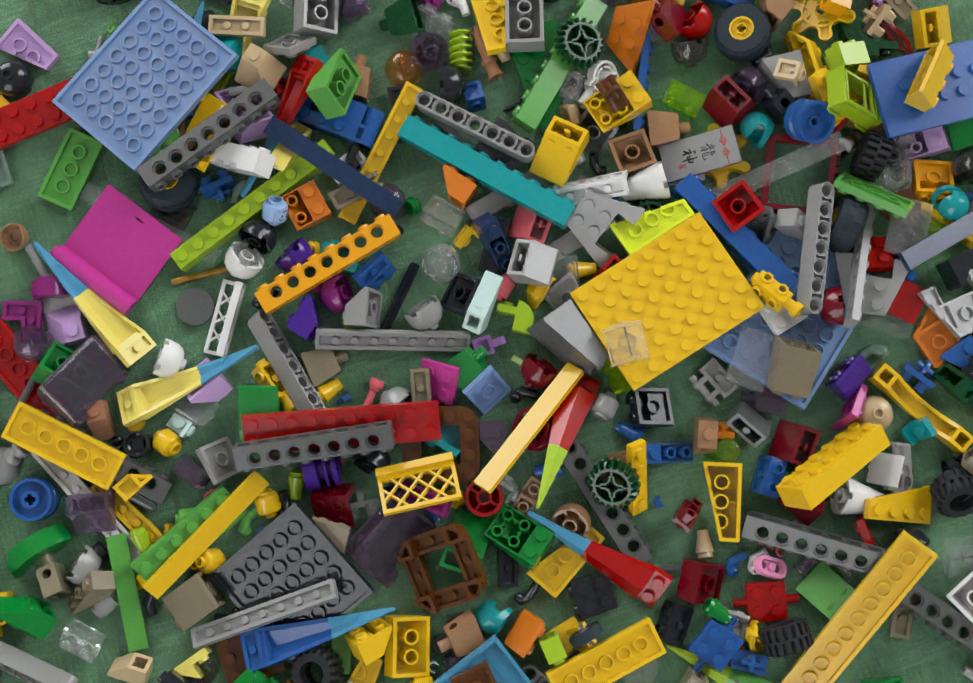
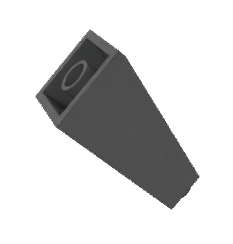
[526,299,610,376]

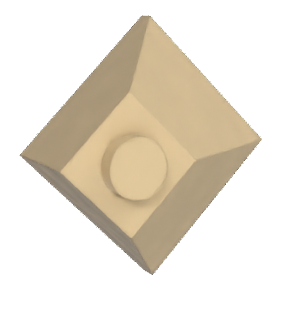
[235,43,287,90]

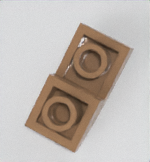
[512,474,541,517]

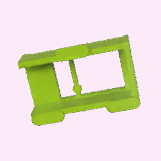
[826,65,883,132]

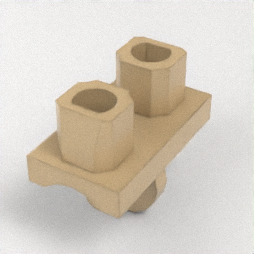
[862,3,896,39]

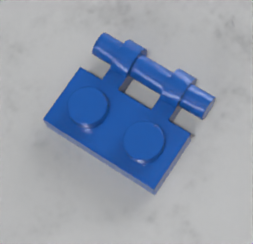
[351,250,396,290]

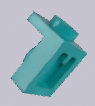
[900,417,937,446]

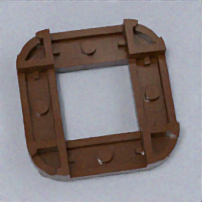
[402,406,481,485]
[397,523,488,614]

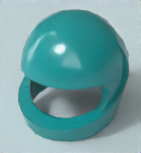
[740,112,774,149]
[931,185,970,221]
[475,601,513,635]

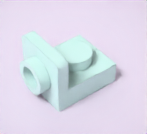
[166,409,197,438]

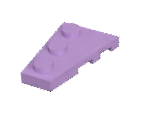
[0,18,61,71]

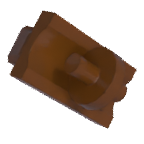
[595,74,630,114]

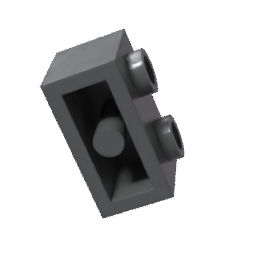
[726,401,772,448]

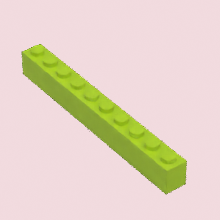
[170,139,336,273]

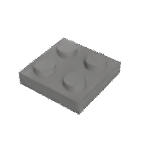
[262,33,317,58]
[195,436,243,485]

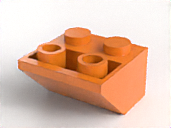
[443,164,477,211]
[281,180,333,231]
[503,607,546,658]

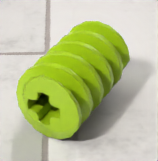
[449,29,472,72]

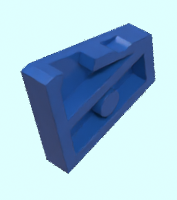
[939,335,973,370]

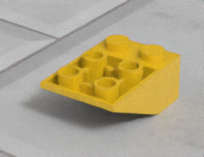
[582,69,653,133]
[529,115,590,188]

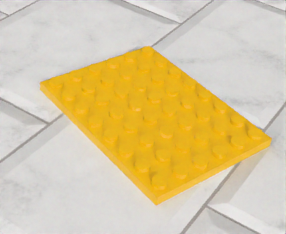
[569,212,765,391]

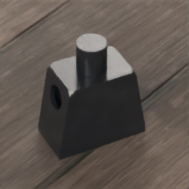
[761,83,796,125]

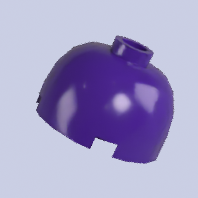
[275,237,313,273]

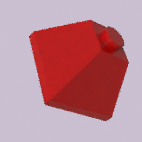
[711,179,766,233]

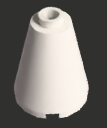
[619,161,671,201]
[830,478,884,515]

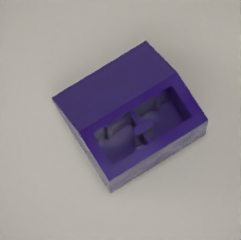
[287,294,322,344]
[826,354,872,401]

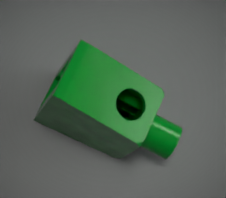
[445,346,489,391]

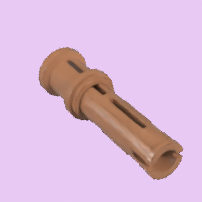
[469,25,504,82]

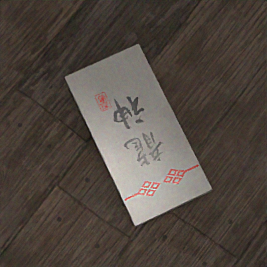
[658,124,742,184]

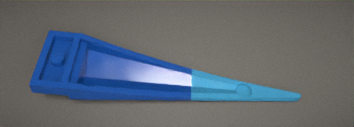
[240,607,396,672]

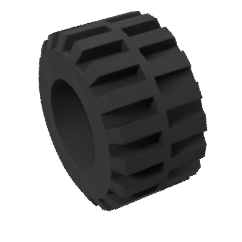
[850,130,893,183]
[930,467,973,518]
[759,618,814,658]
[289,646,344,683]

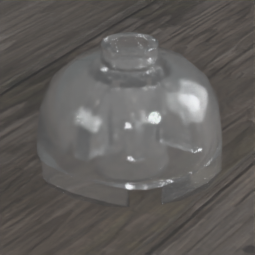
[422,243,461,283]

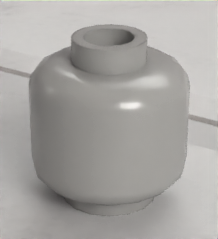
[591,391,619,421]

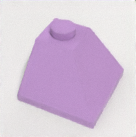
[44,304,91,347]
[186,357,233,403]

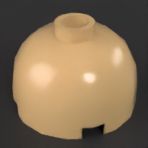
[853,395,893,430]

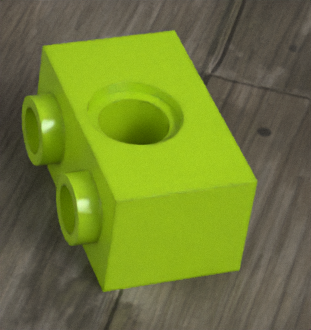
[539,629,567,666]

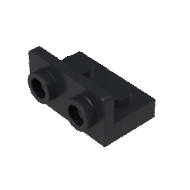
[655,599,694,647]

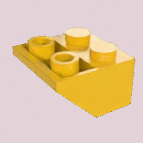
[911,5,952,49]
[343,618,393,666]

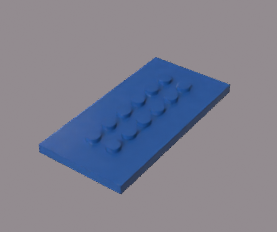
[866,39,973,139]

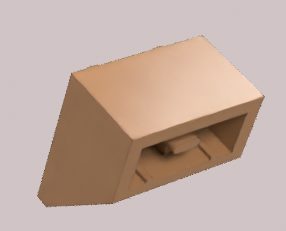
[756,0,796,32]

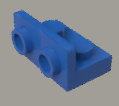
[749,454,788,499]

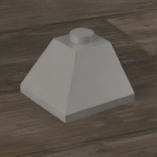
[342,287,383,329]

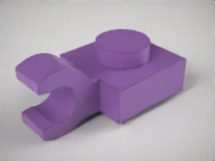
[471,334,506,355]

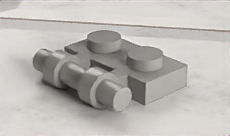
[689,357,739,407]

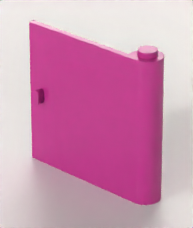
[50,184,183,316]

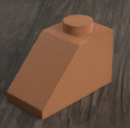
[83,400,116,441]

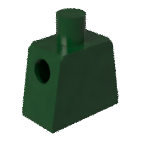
[379,0,426,36]
[932,361,973,405]

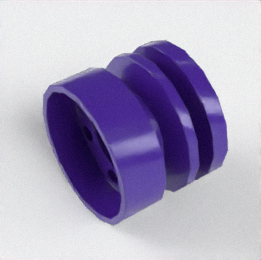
[301,449,342,492]

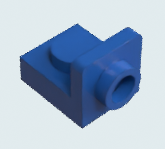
[463,80,487,113]

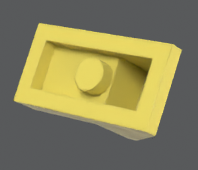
[174,645,212,678]

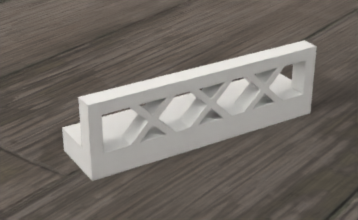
[552,170,629,205]
[203,279,246,357]

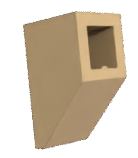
[107,652,154,683]

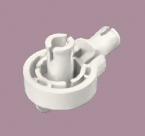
[576,60,619,109]

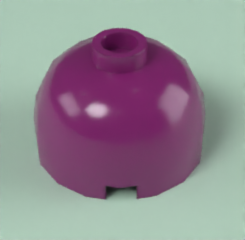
[318,273,353,313]

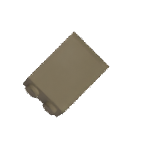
[766,336,822,399]
[162,572,227,631]

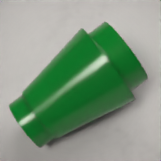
[702,597,732,625]

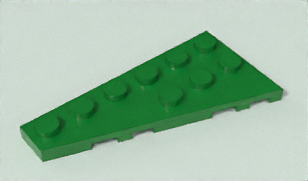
[510,18,562,137]

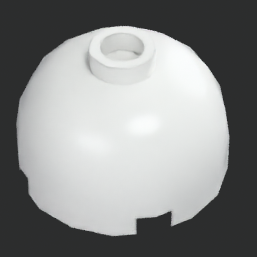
[225,241,264,279]
[152,338,187,378]

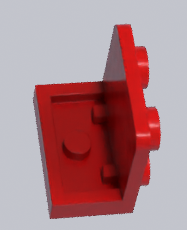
[887,275,925,324]

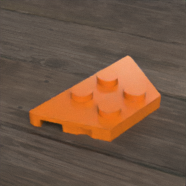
[606,0,656,72]
[911,307,961,369]

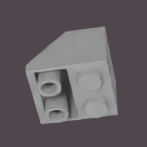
[506,239,559,287]

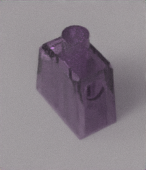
[740,383,787,416]
[172,453,211,490]

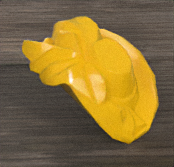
[526,276,556,310]
[745,620,764,653]

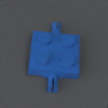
[688,616,744,673]

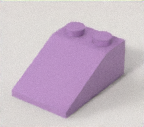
[213,89,274,144]

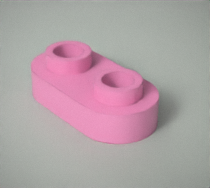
[753,555,787,579]

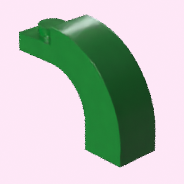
[6,522,71,578]

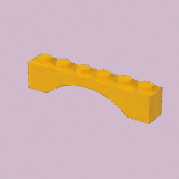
[866,363,973,454]

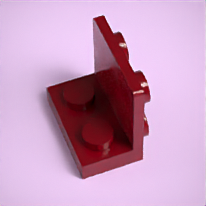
[309,483,355,529]

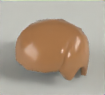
[0,223,30,252]

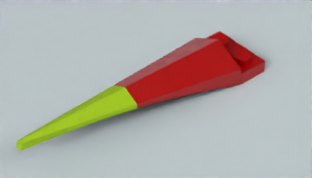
[536,375,601,509]

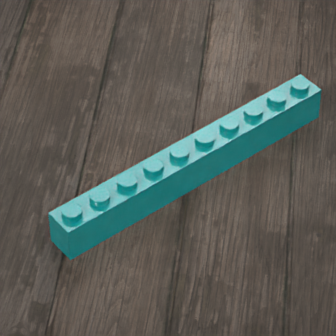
[397,115,576,229]

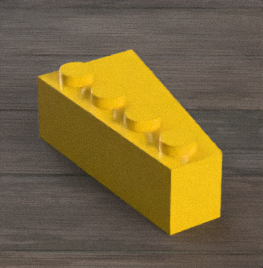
[702,461,742,542]

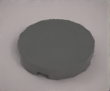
[176,288,215,326]

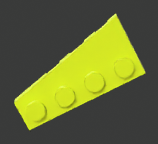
[609,199,695,256]

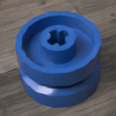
[784,98,835,144]
[9,478,60,521]

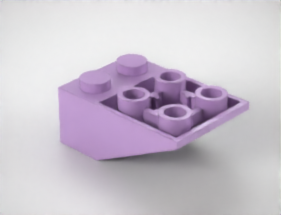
[883,126,951,166]

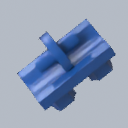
[199,168,237,202]
[900,360,936,394]
[730,649,769,676]

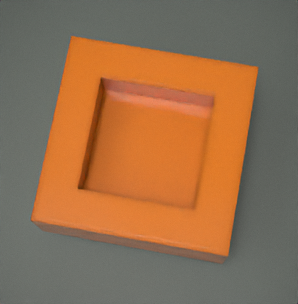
[718,421,735,440]

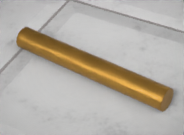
[171,265,229,286]

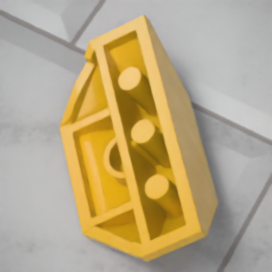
[784,30,827,100]

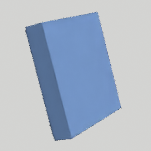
[462,365,512,416]

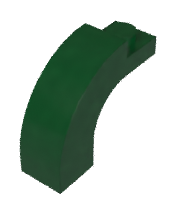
[836,11,898,61]

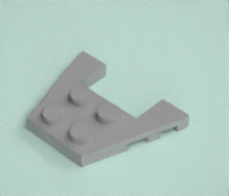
[567,190,645,268]
[835,251,909,317]
[917,269,973,339]

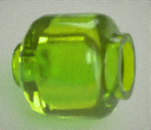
[713,438,740,463]

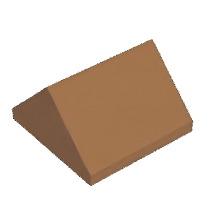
[608,128,657,174]

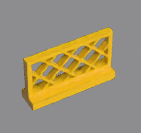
[375,452,462,516]

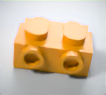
[911,159,954,204]

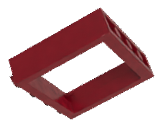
[760,134,841,214]

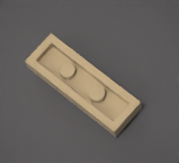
[208,15,267,38]

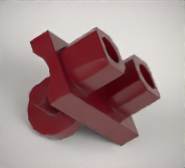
[672,497,703,533]

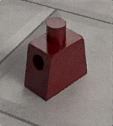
[646,0,688,43]

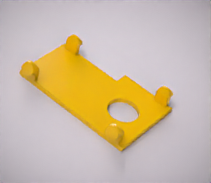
[185,93,227,173]

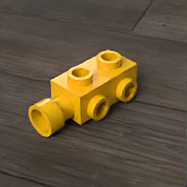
[750,270,805,318]
[251,358,296,411]

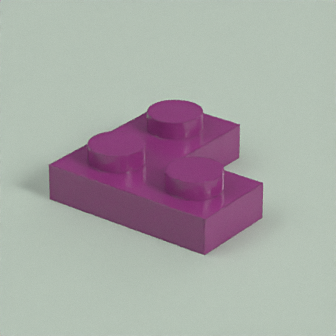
[2,301,44,340]

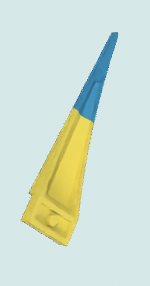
[33,242,157,368]
[116,345,260,428]

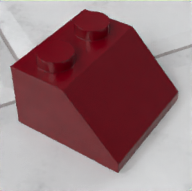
[676,559,725,604]

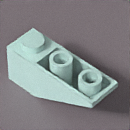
[462,270,504,335]

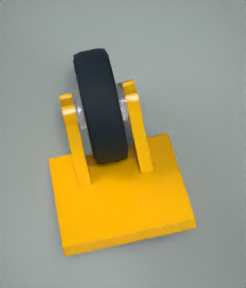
[544,616,603,659]

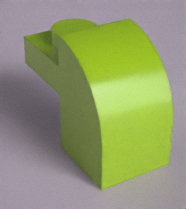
[497,300,534,336]

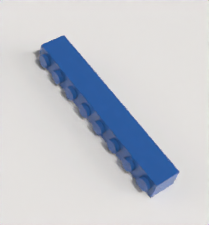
[672,173,799,292]

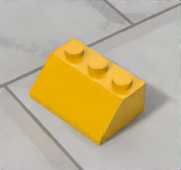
[904,39,954,112]
[384,615,430,678]

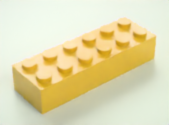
[775,422,891,510]

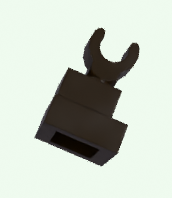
[838,130,865,159]

